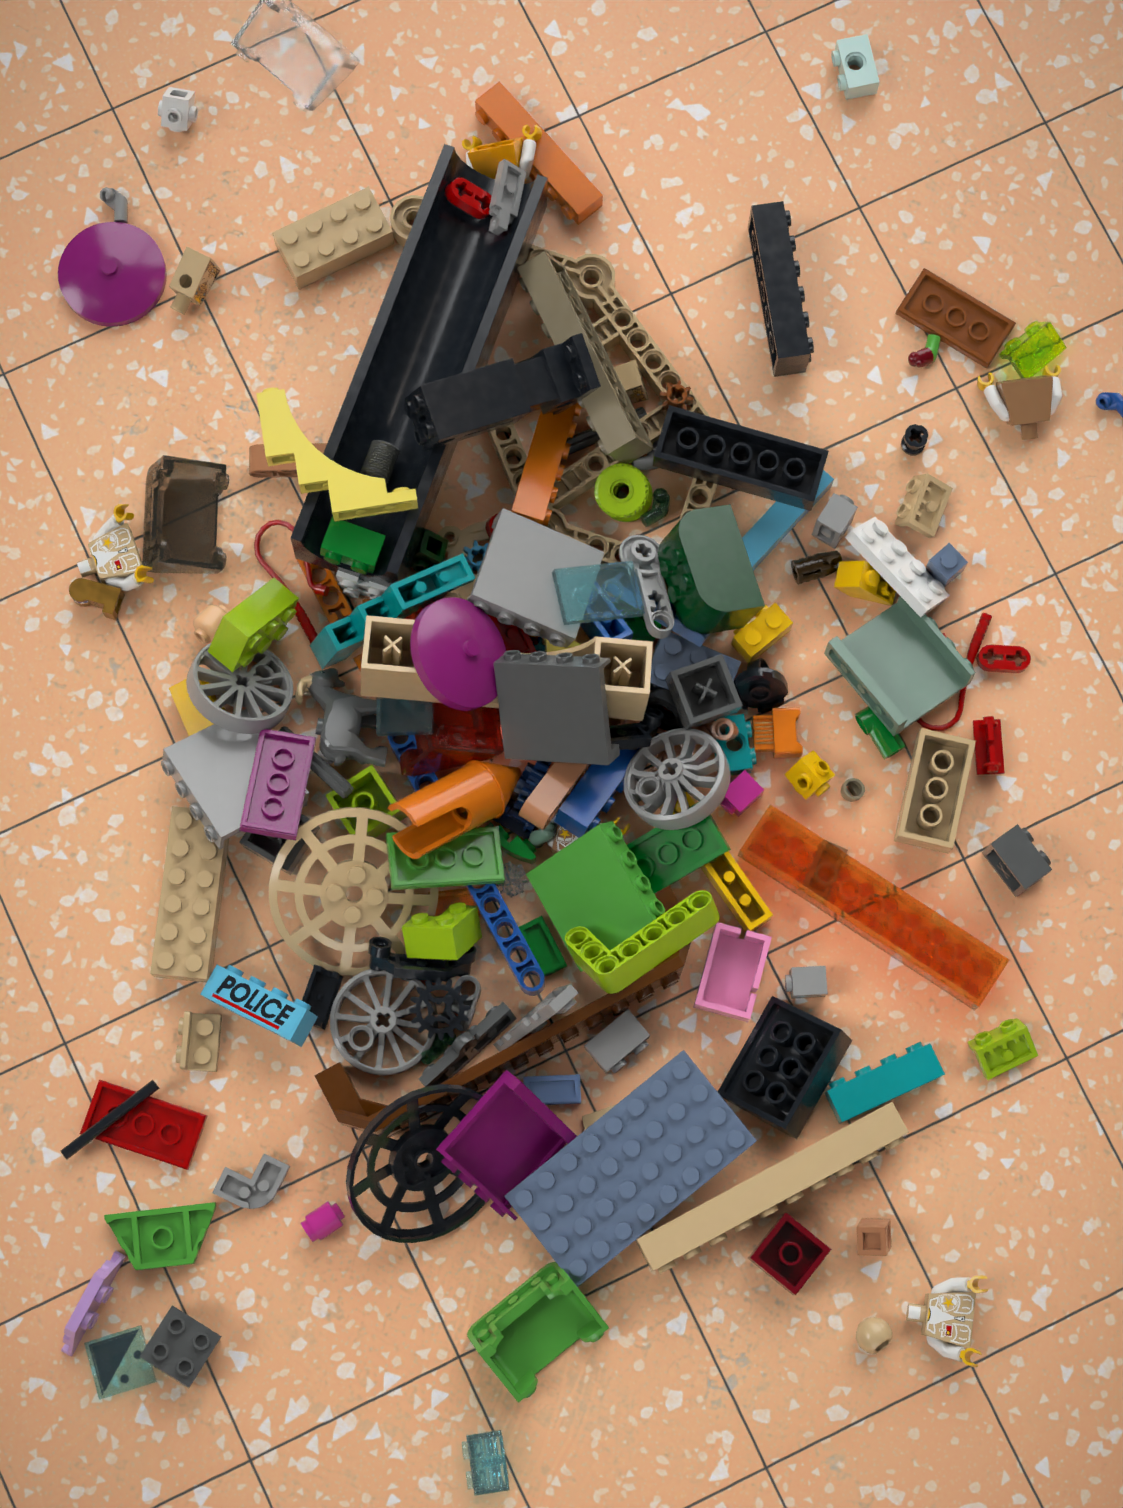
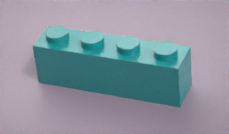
[825,1042,945,1124]

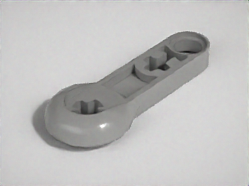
[619,535,674,639]

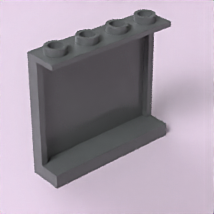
[494,650,620,765]

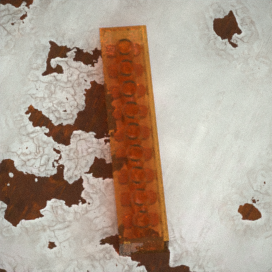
[737,804,1009,1011]

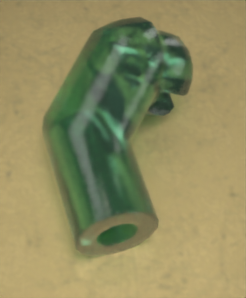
[640,488,670,527]
[421,1033,456,1065]

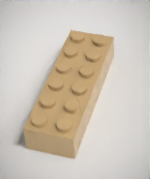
[150,806,229,983]

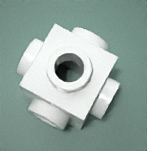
[158,87,198,132]

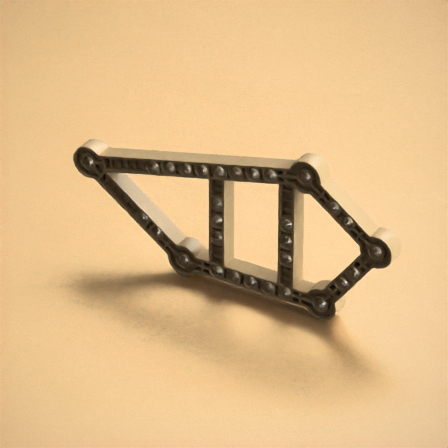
[390,195,718,598]

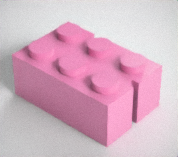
[693,922,772,1023]

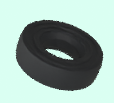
[646,688,684,731]

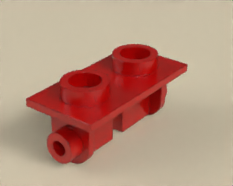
[973,716,1005,775]

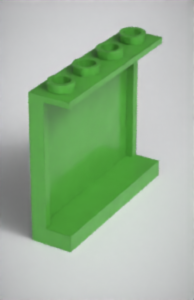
[526,821,665,972]

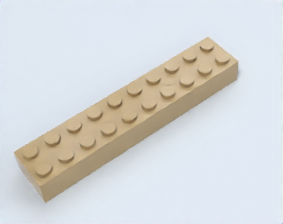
[635,1102,909,1273]

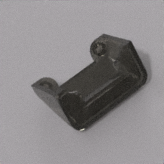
[142,455,229,574]

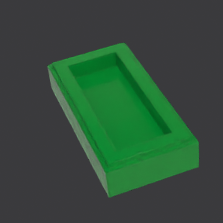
[519,915,567,977]

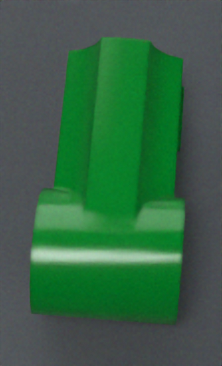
[855,706,905,760]

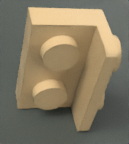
[895,473,953,538]
[176,1011,222,1072]

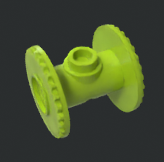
[594,463,653,522]

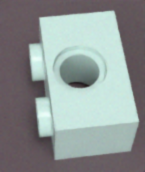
[831,34,880,100]

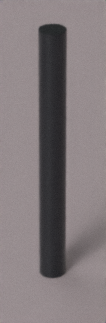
[60,1079,160,1160]

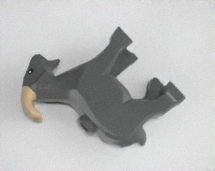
[295,668,388,767]

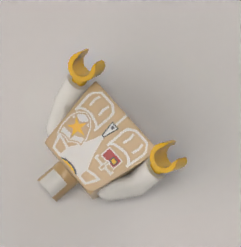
[77,504,154,592]
[906,1275,988,1367]

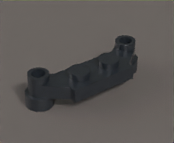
[609,707,664,750]
[368,937,476,983]

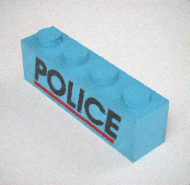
[200,965,318,1047]

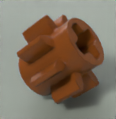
[659,380,693,410]

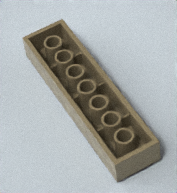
[517,251,654,464]

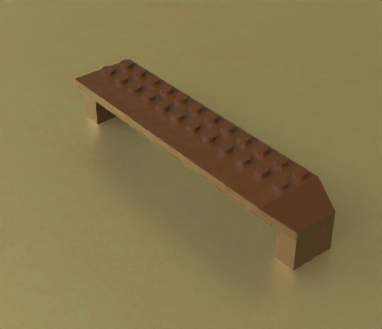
[314,886,691,1138]

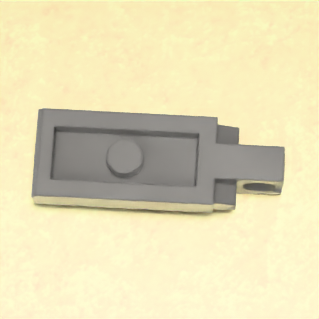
[489,159,526,236]

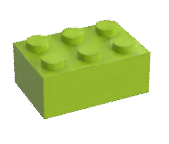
[207,578,299,672]

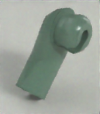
[529,822,555,848]

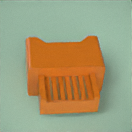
[752,707,803,758]

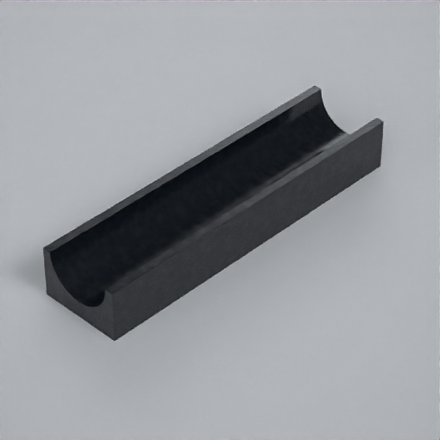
[290,144,548,587]

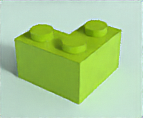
[402,902,482,960]

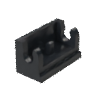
[302,964,344,1030]

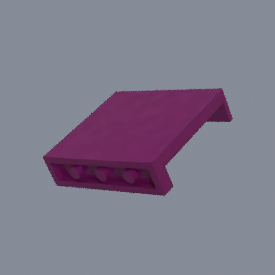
[436,1070,577,1221]

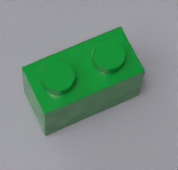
[320,517,386,574]

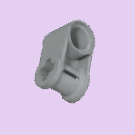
[440,975,481,1032]

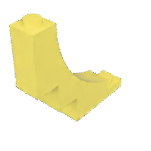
[256,388,418,521]

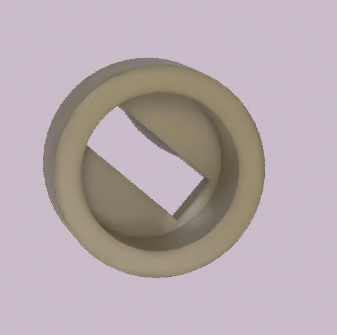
[841,778,865,802]

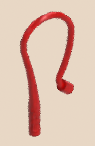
[254,519,329,644]
[917,613,992,731]

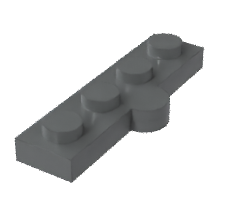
[419,1002,517,1087]

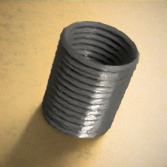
[360,440,400,484]

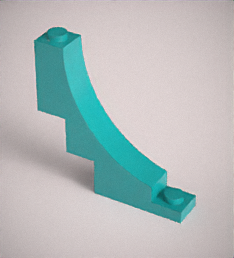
[310,553,475,670]

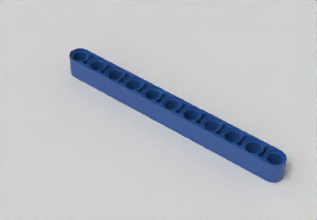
[388,732,545,996]

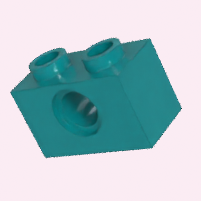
[714,714,757,776]

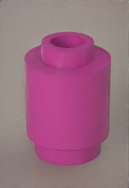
[301,1201,345,1242]

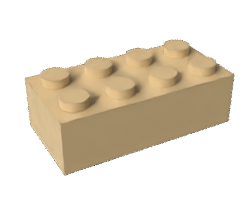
[272,187,395,289]
[894,728,976,854]

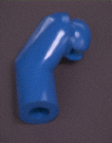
[1096,392,1123,418]

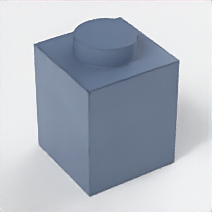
[926,543,968,587]

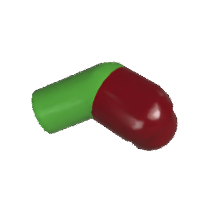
[908,334,941,368]

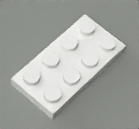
[845,517,950,617]

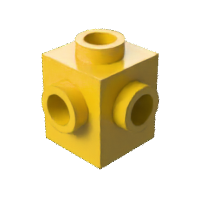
[784,750,835,800]

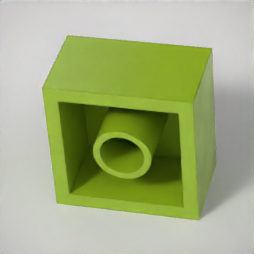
[325,765,407,838]

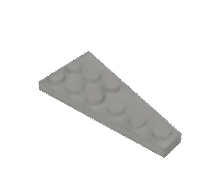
[493,984,578,1052]

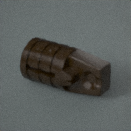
[791,551,842,585]

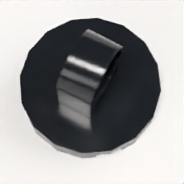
[733,658,788,713]

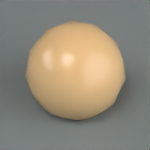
[856,1317,892,1354]

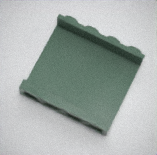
[824,596,976,736]

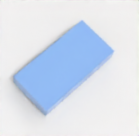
[523,1074,581,1105]

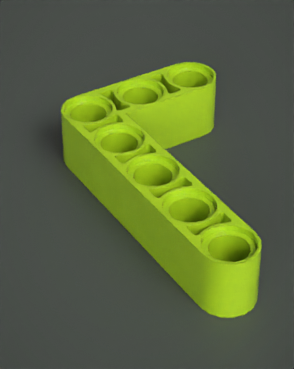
[565,890,720,994]

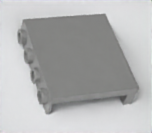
[466,508,604,648]
[161,709,309,850]

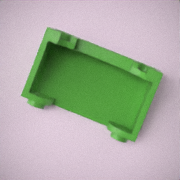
[467,1262,609,1403]

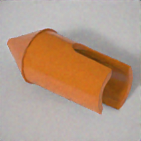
[387,760,522,859]

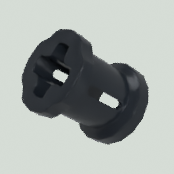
[901,424,928,456]

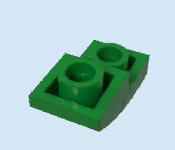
[485,822,537,864]

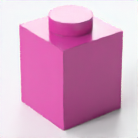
[720,770,764,817]

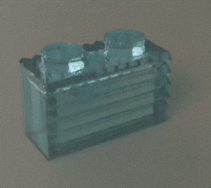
[462,1429,510,1496]

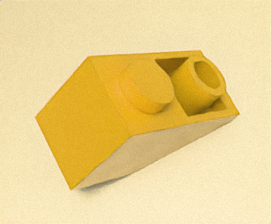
[834,561,896,606]

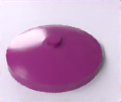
[58,222,167,327]
[410,597,506,711]

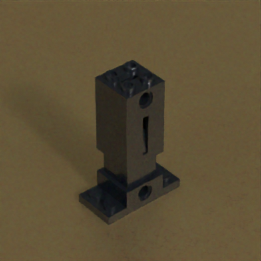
[404,333,601,452]

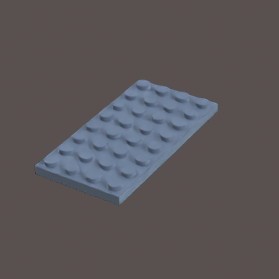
[505,1050,757,1287]

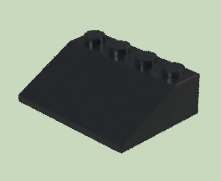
[718,996,852,1139]

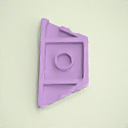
[61,1251,126,1357]

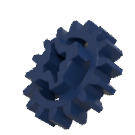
[514,761,551,810]

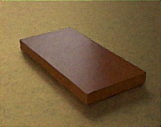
[895,268,1016,369]

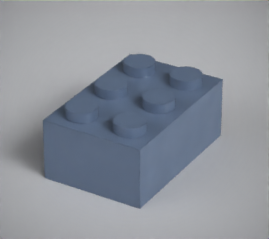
[650,632,741,691]

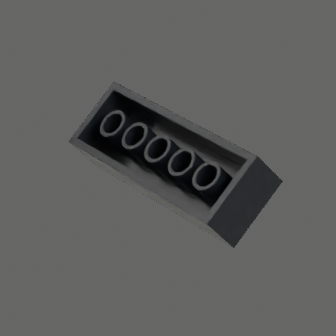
[748,201,814,377]
[653,405,829,511]

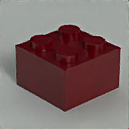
[748,1212,832,1295]

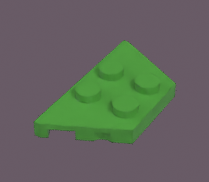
[104,1202,216,1270]

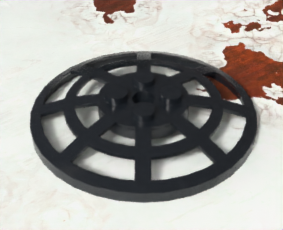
[346,1084,486,1243]

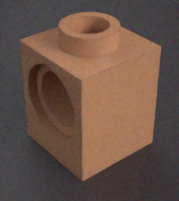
[857,1218,892,1256]

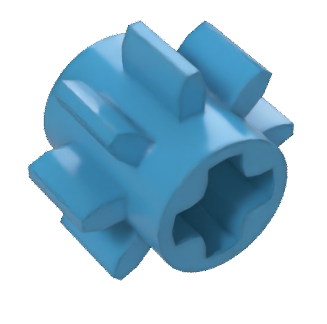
[463,540,488,574]

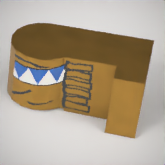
[69,578,125,620]

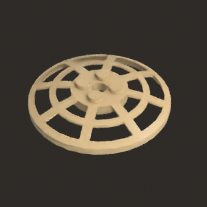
[269,807,438,975]

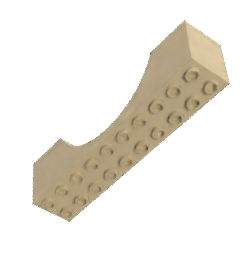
[360,615,653,721]

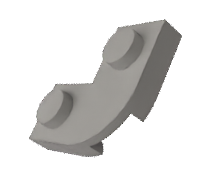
[212,1154,290,1209]

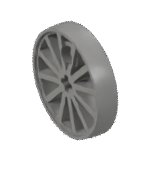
[186,643,293,734]
[624,728,730,830]
[330,969,438,1076]

